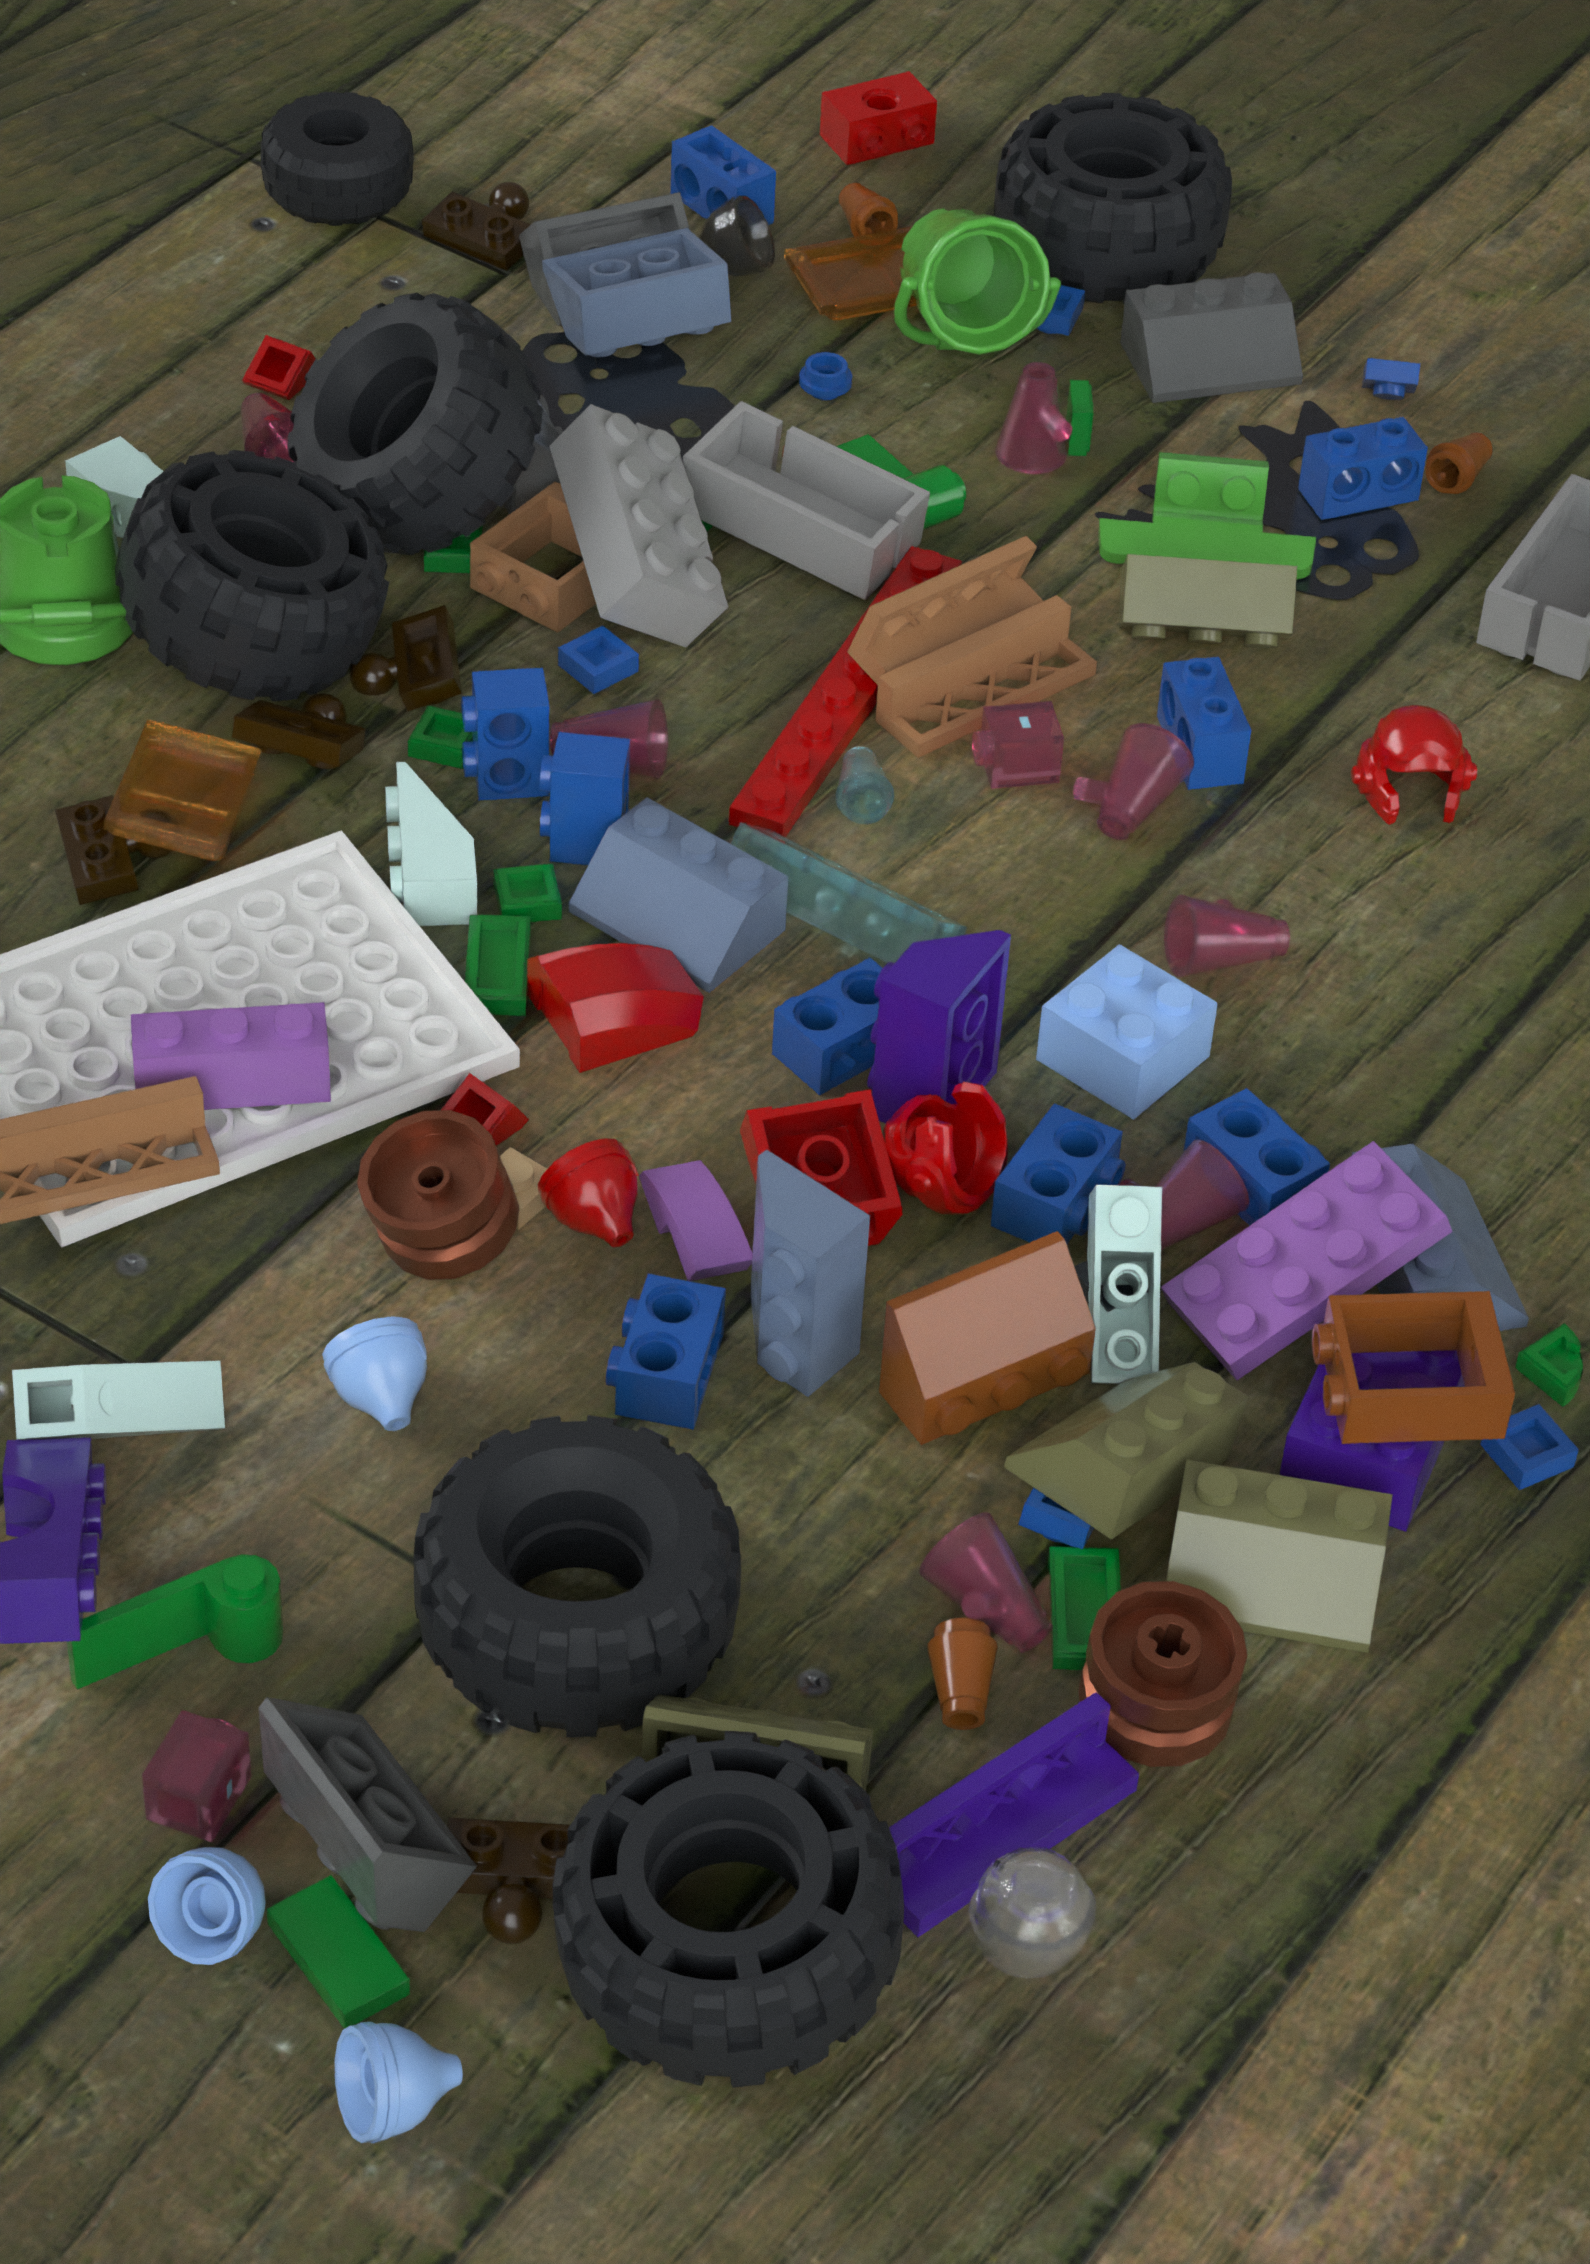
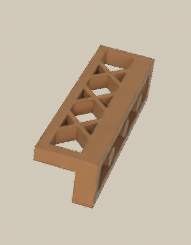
[847,536,1043,685]
[875,595,1097,758]
[0,1076,220,1224]

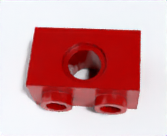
[820,71,937,165]

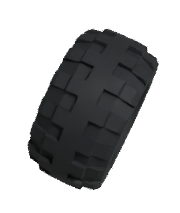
[994,93,1232,304]
[288,292,543,555]
[115,450,389,701]
[414,1415,741,1737]
[553,1731,904,2088]

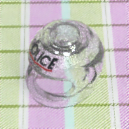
[969,1847,1096,1978]

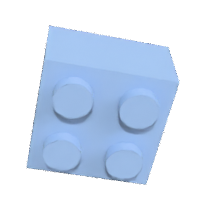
[1036,944,1217,1120]

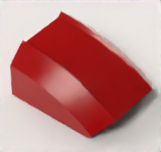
[527,943,704,1073]
[740,1089,903,1246]

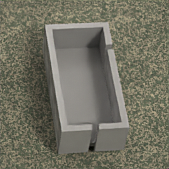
[682,401,930,600]
[549,404,729,648]
[1476,474,1590,681]

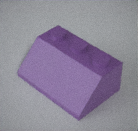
[131,1002,331,1110]

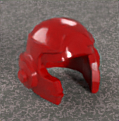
[1351,705,1477,825]
[883,1082,1008,1215]

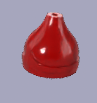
[537,1138,639,1248]

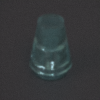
[836,746,894,824]

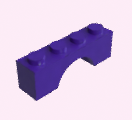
[0,1437,107,1644]

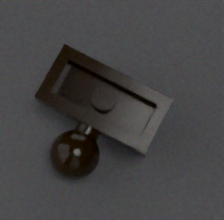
[422,182,531,271]
[350,605,462,711]
[232,693,366,769]
[55,795,179,905]
[447,1817,570,1944]

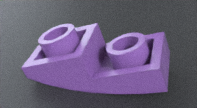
[639,1160,753,1281]

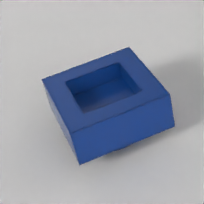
[1037,285,1085,336]
[1362,358,1420,400]
[558,625,639,694]
[1480,1404,1579,1490]
[1018,1488,1094,1549]

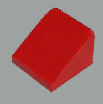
[242,335,316,400]
[441,1073,529,1146]

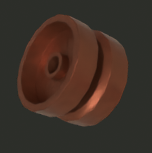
[357,1110,520,1280]
[1078,1581,1248,1767]

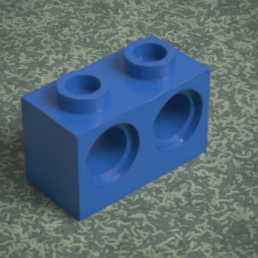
[670,125,776,240]
[1298,417,1428,520]
[1157,657,1251,790]
[461,668,549,801]
[772,958,882,1096]
[1182,1088,1330,1226]
[991,1103,1126,1244]
[606,1274,726,1430]

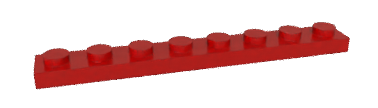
[729,546,962,842]

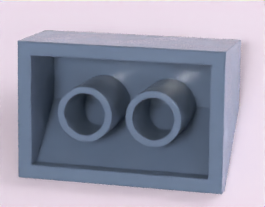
[542,228,731,357]
[569,797,788,993]
[1351,1144,1529,1331]
[751,1150,870,1397]

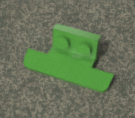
[1098,452,1316,579]

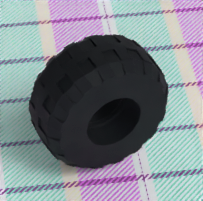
[261,91,414,226]

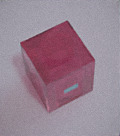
[972,701,1064,789]
[142,1710,251,1842]

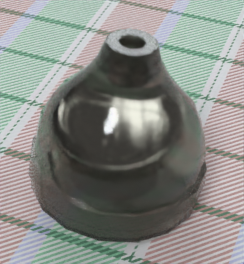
[699,195,775,276]

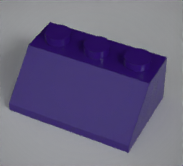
[867,930,1011,1124]

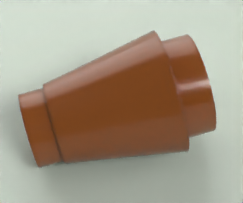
[839,183,898,244]
[1425,432,1493,494]
[927,1618,998,1730]

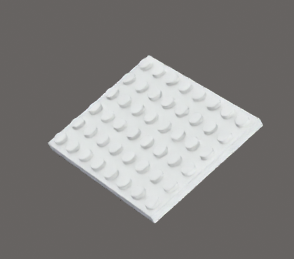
[0,830,520,1248]

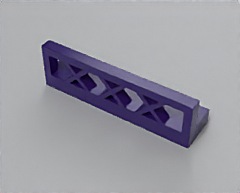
[889,1692,1139,1937]

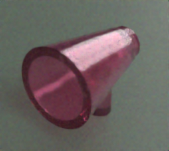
[995,362,1072,474]
[241,393,294,462]
[550,699,668,779]
[1073,723,1194,840]
[1164,895,1290,977]
[1118,1140,1249,1250]
[919,1512,1053,1653]

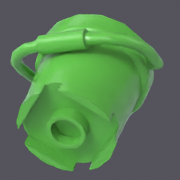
[894,208,1061,355]
[0,476,133,665]

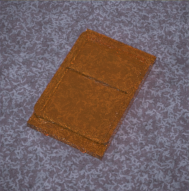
[784,226,917,320]
[103,719,262,861]

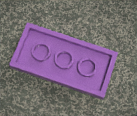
[1161,1141,1452,1380]

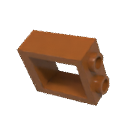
[1312,1291,1515,1444]

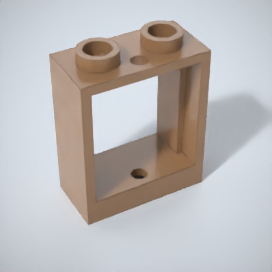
[470,481,596,633]

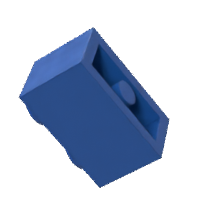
[540,732,630,865]

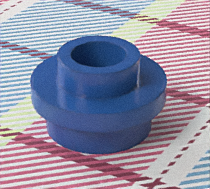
[799,352,852,400]

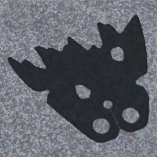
[522,332,735,461]
[1095,400,1419,600]

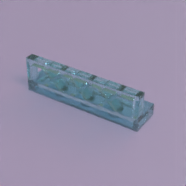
[731,822,967,963]

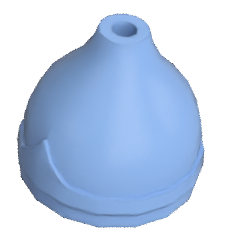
[322,1316,427,1431]
[148,1847,266,1965]
[335,2022,463,2143]

